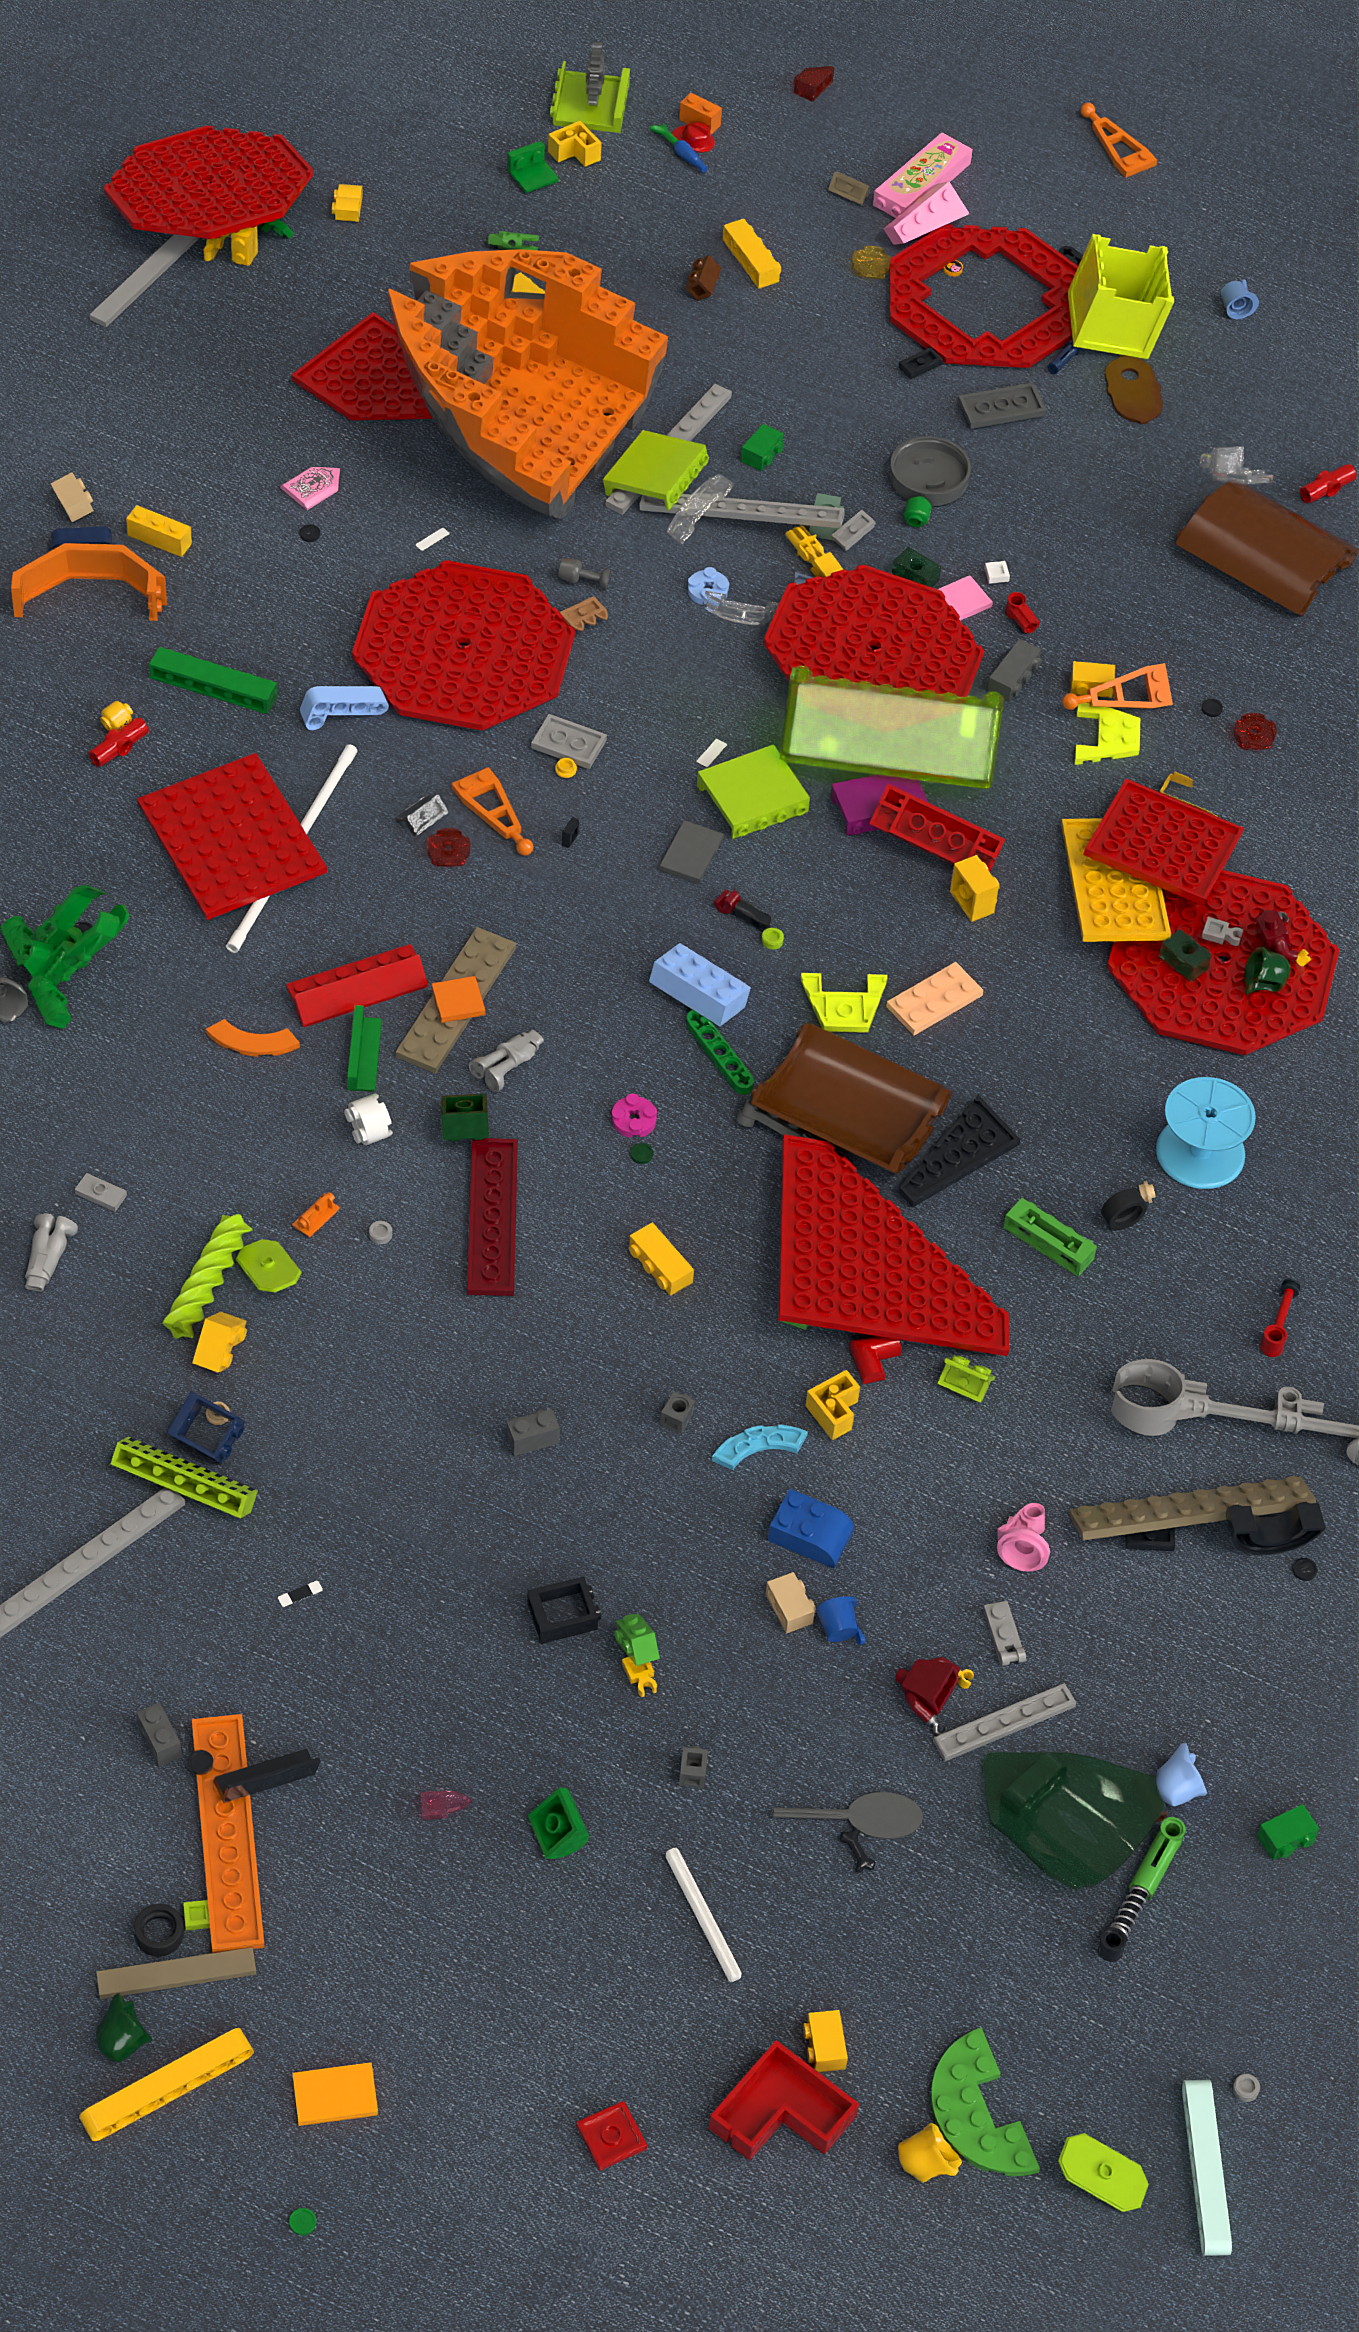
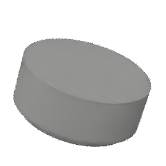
[369,1221,392,1244]
[1233,2074,1260,2102]

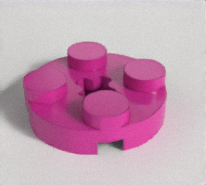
[612,1093,657,1138]

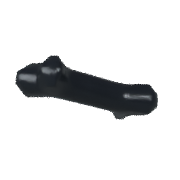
[840,1829,876,1873]

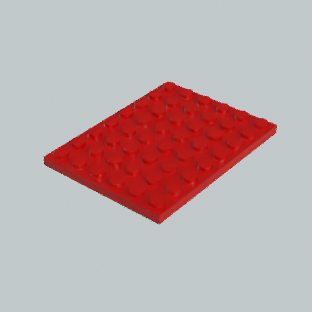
[137,753,328,920]

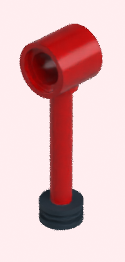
[1260,1278,1301,1357]

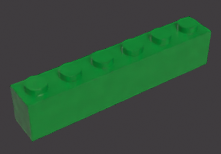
[149,647,277,715]

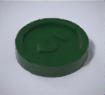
[630,1143,653,1164]

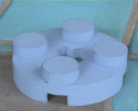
[688,567,729,606]

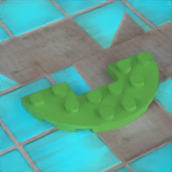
[931,2027,1040,2176]

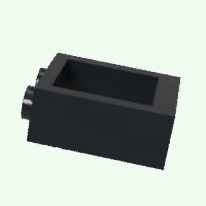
[527,1576,601,1644]

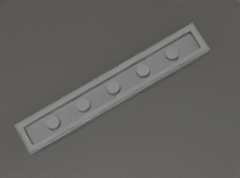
[933,1683,1076,1762]

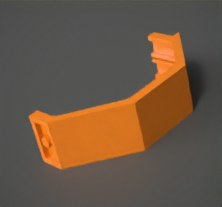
[11,543,167,621]

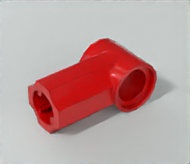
[1005,592,1040,634]

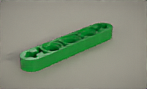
[686,1010,754,1095]

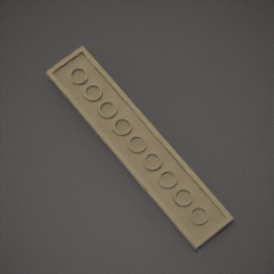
[1070,1476,1316,1540]

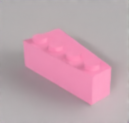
[884,182,969,245]

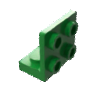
[507,141,559,193]

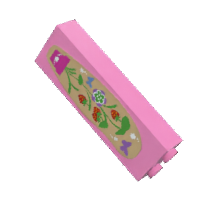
[873,133,973,218]

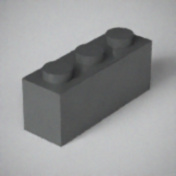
[987,639,1042,702]

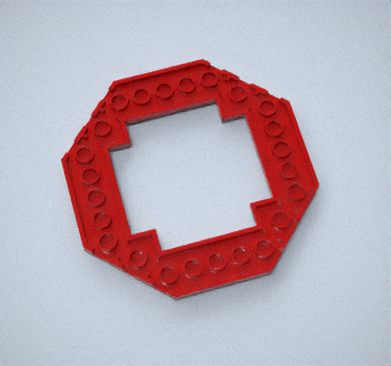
[890,224,1078,368]

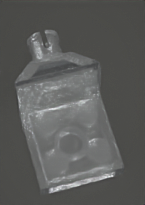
[1200,446,1273,484]

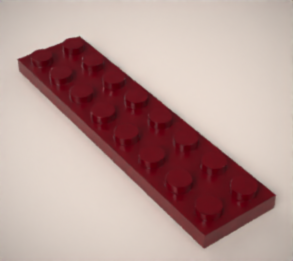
[467,1138,518,1296]

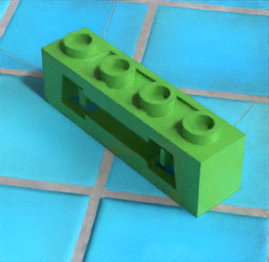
[1003,1198,1097,1277]

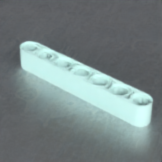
[1182,2080,1232,2256]

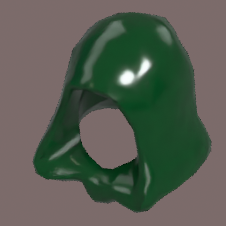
[1244,946,1291,994]
[96,1993,153,2062]

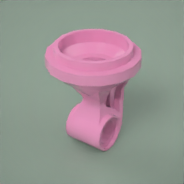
[997,1503,1050,1571]

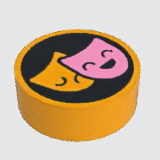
[943,260,963,277]

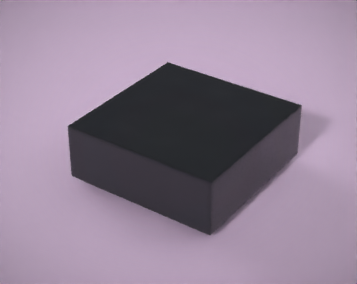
[562,817,579,848]

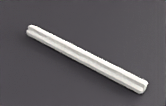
[666,1848,742,1982]

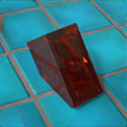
[793,66,834,102]

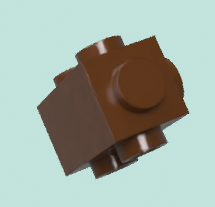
[685,255,721,301]

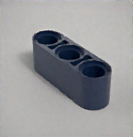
[51,526,112,550]

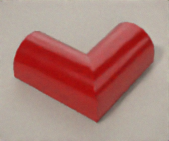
[849,1336,901,1384]

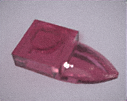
[421,1791,472,1820]

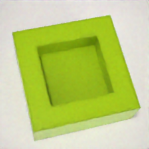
[184,1900,210,1931]

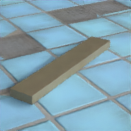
[96,1947,256,1999]

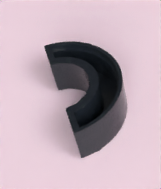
[1226,1502,1326,1555]

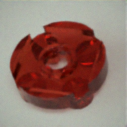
[1234,713,1277,750]
[427,828,471,867]

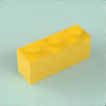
[126,505,192,557]
[629,1222,694,1296]

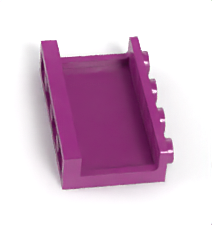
[830,767,929,836]

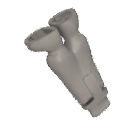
[25,1213,78,1292]

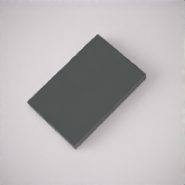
[659,820,724,884]

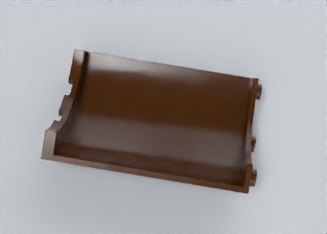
[1175,480,1359,616]
[751,1022,953,1173]

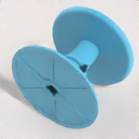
[1156,1077,1256,1189]

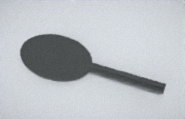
[773,1792,923,1839]

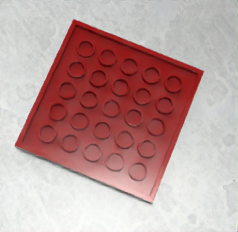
[1083,779,1244,906]

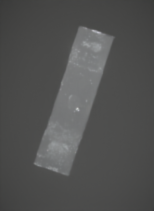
[666,474,735,544]
[704,591,779,625]

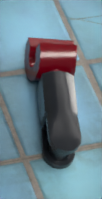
[714,889,771,932]

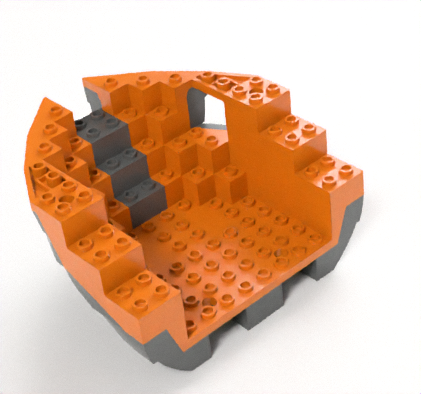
[388,249,668,519]

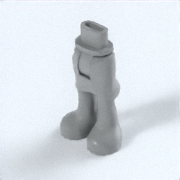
[469,1029,544,1093]

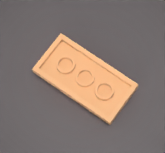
[886,962,984,1035]

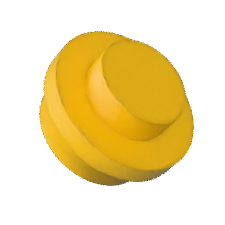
[555,758,577,778]

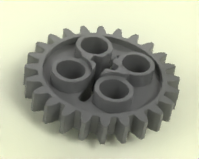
[586,42,605,106]

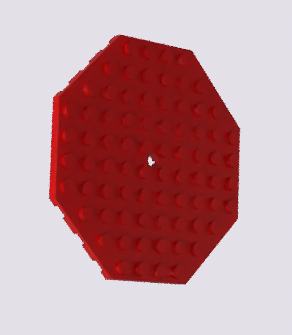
[103,125,313,239]
[352,560,576,731]
[763,564,985,733]
[1107,870,1340,1055]

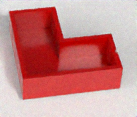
[708,2040,859,2161]

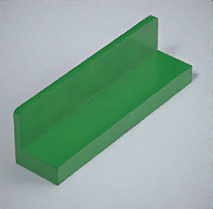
[348,1005,382,1092]

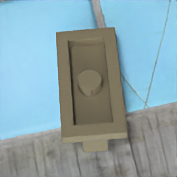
[828,171,870,205]

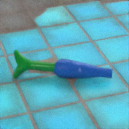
[650,123,708,173]

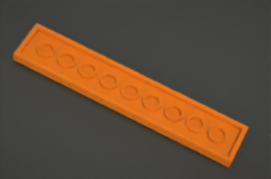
[192,1714,265,1953]

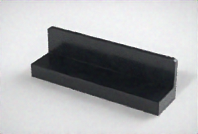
[213,1749,321,1803]

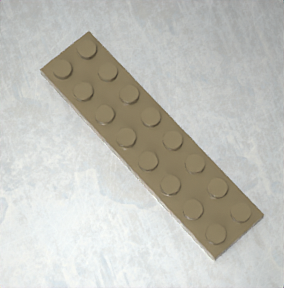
[396,927,516,1074]

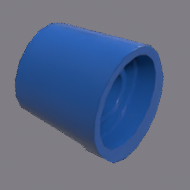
[816,1596,865,1645]

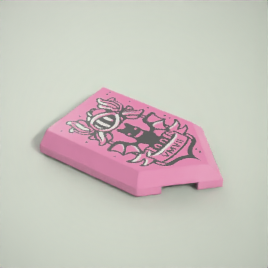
[280,467,340,510]

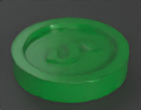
[289,2208,316,2236]

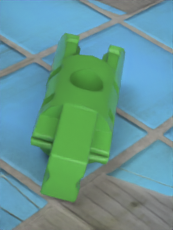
[488,231,539,251]

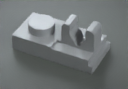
[832,510,876,551]

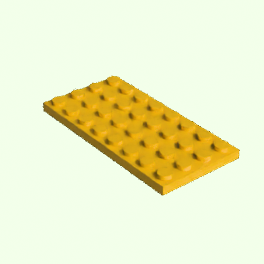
[1061,818,1171,942]

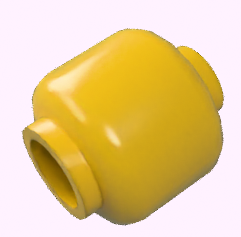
[100,701,133,731]

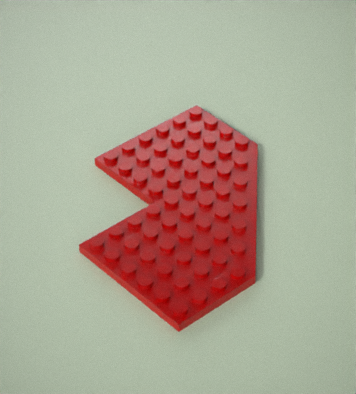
[291,312,433,420]

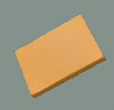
[293,2062,378,2126]

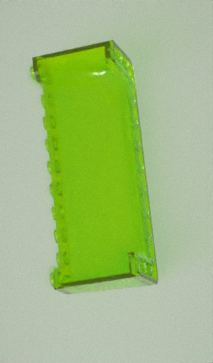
[779,666,1004,789]

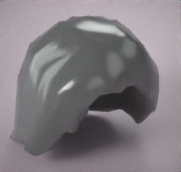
[0,977,28,1023]

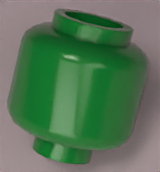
[903,496,932,528]

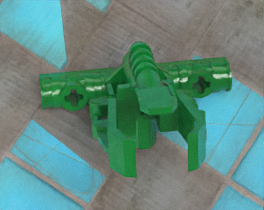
[0,885,130,1029]

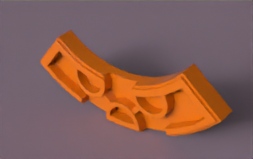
[206,1019,300,1057]

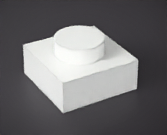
[985,561,1010,584]

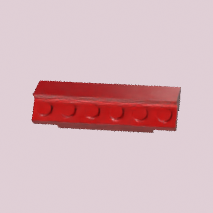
[869,784,1005,872]
[286,944,428,1028]

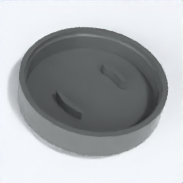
[889,436,971,506]

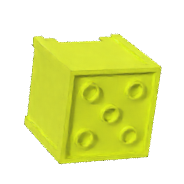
[1068,234,1174,359]

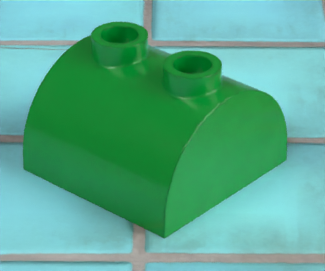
[528,1787,589,1859]

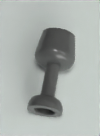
[558,558,611,590]

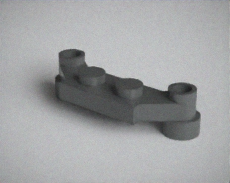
[736,1099,816,1139]

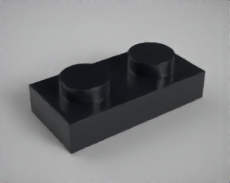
[899,347,943,379]
[1125,1527,1175,1551]

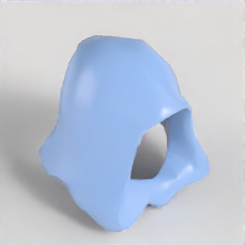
[1156,1743,1207,1806]

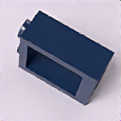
[167,1391,245,1464]

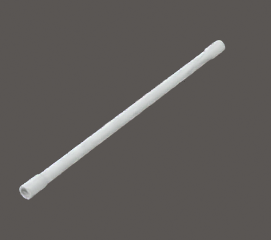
[226,745,357,953]

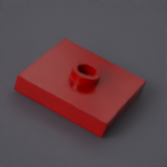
[576,2101,647,2171]

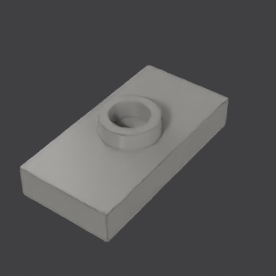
[75,1173,127,1212]

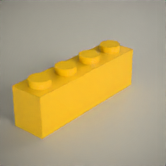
[722,219,781,289]

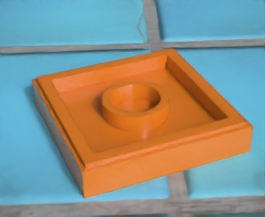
[432,976,486,1023]

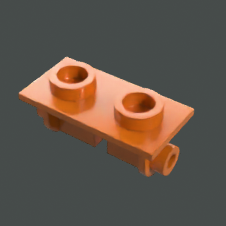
[292,1192,340,1238]

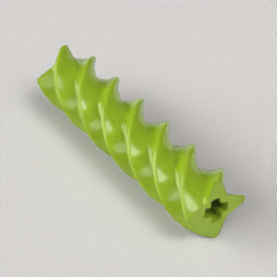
[162,1214,253,1339]

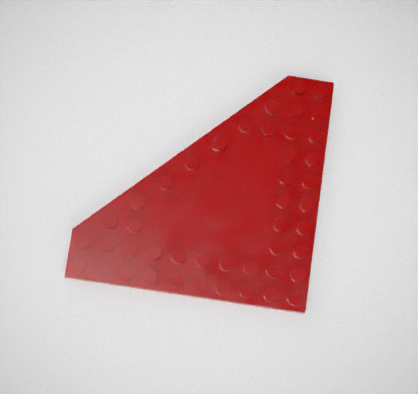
[778,1134,1009,1356]

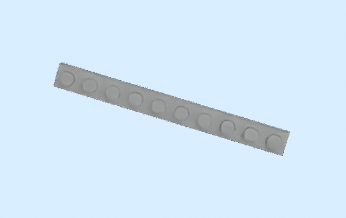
[606,384,732,515]
[640,494,845,528]
[0,1487,185,1638]

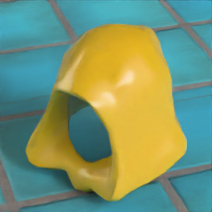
[898,2123,962,2183]

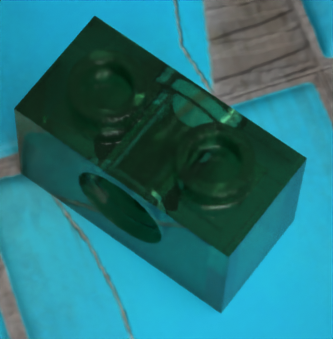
[892,547,941,588]
[1159,929,1212,982]

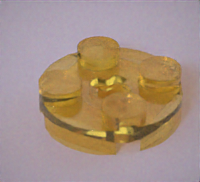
[851,246,890,280]

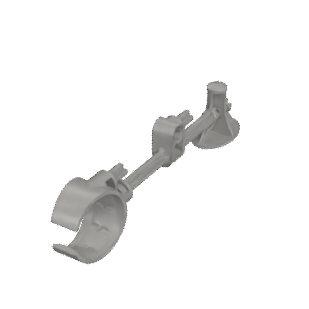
[1111,1359,1359,1465]

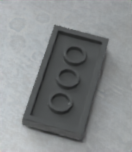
[958,383,1046,429]

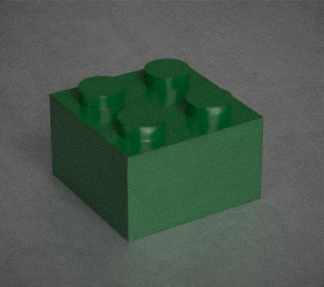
[441,1093,489,1142]

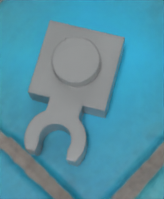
[1202,917,1243,946]

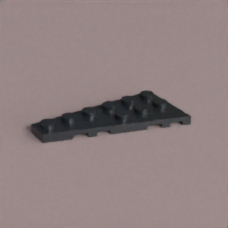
[899,1094,1021,1207]

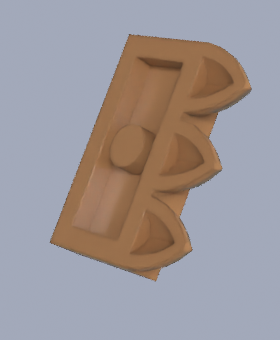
[560,596,608,631]

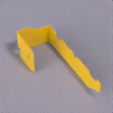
[1160,772,1218,817]

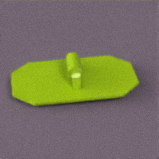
[236,1239,302,1293]
[1058,2133,1149,2212]

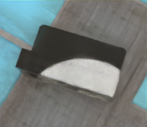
[395,794,449,836]

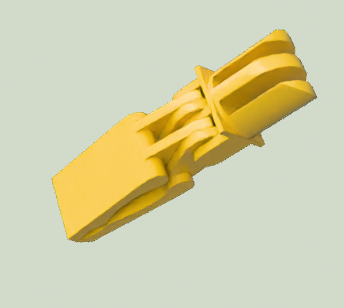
[785,525,843,578]

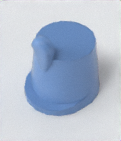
[1221,279,1259,319]

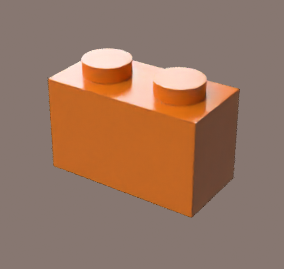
[679,93,722,135]

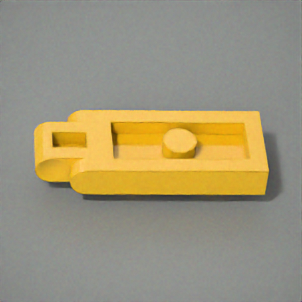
[204,233,230,261]

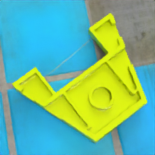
[1075,703,1140,765]
[801,973,887,1032]

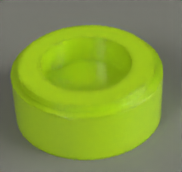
[761,928,784,950]

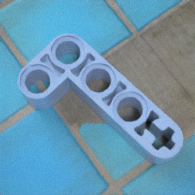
[300,686,389,730]

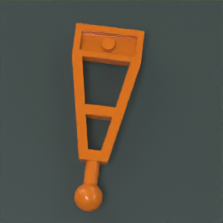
[1080,103,1157,178]
[1062,663,1173,710]
[451,767,534,856]

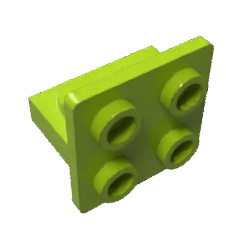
[937,1355,996,1403]

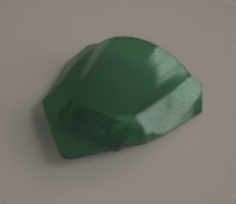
[983,1752,1166,1890]

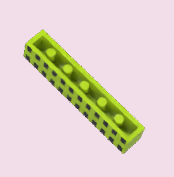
[111,1437,258,1518]

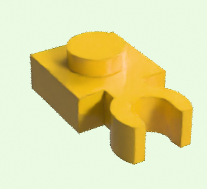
[622,1657,657,1697]

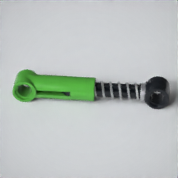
[1098,1817,1186,1962]

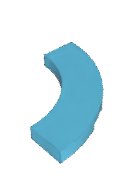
[712,1425,808,1470]

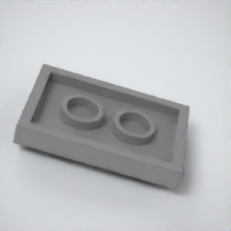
[531,714,607,769]

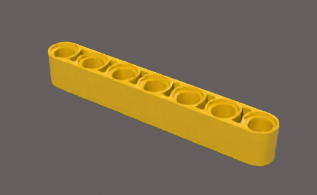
[79,2028,254,2141]

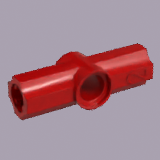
[1299,464,1357,503]
[88,717,149,767]

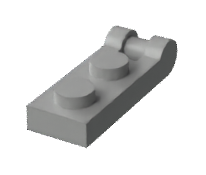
[983,1601,1026,1666]

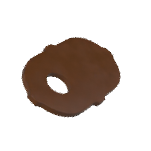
[1105,355,1163,424]

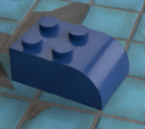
[768,1489,854,1569]

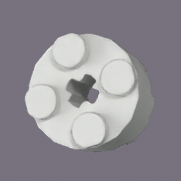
[344,1093,393,1145]

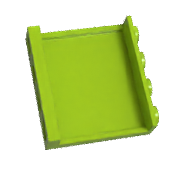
[550,61,630,133]
[603,430,709,511]
[697,744,810,839]

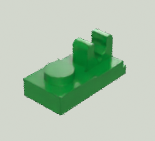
[258,219,294,239]

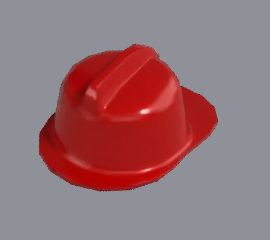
[672,122,715,153]

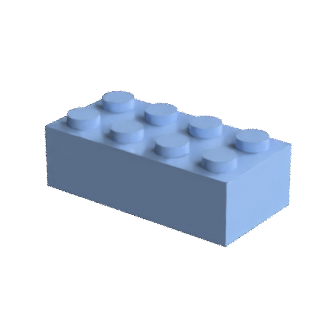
[649,943,751,1026]

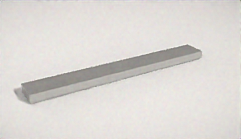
[90,234,199,327]

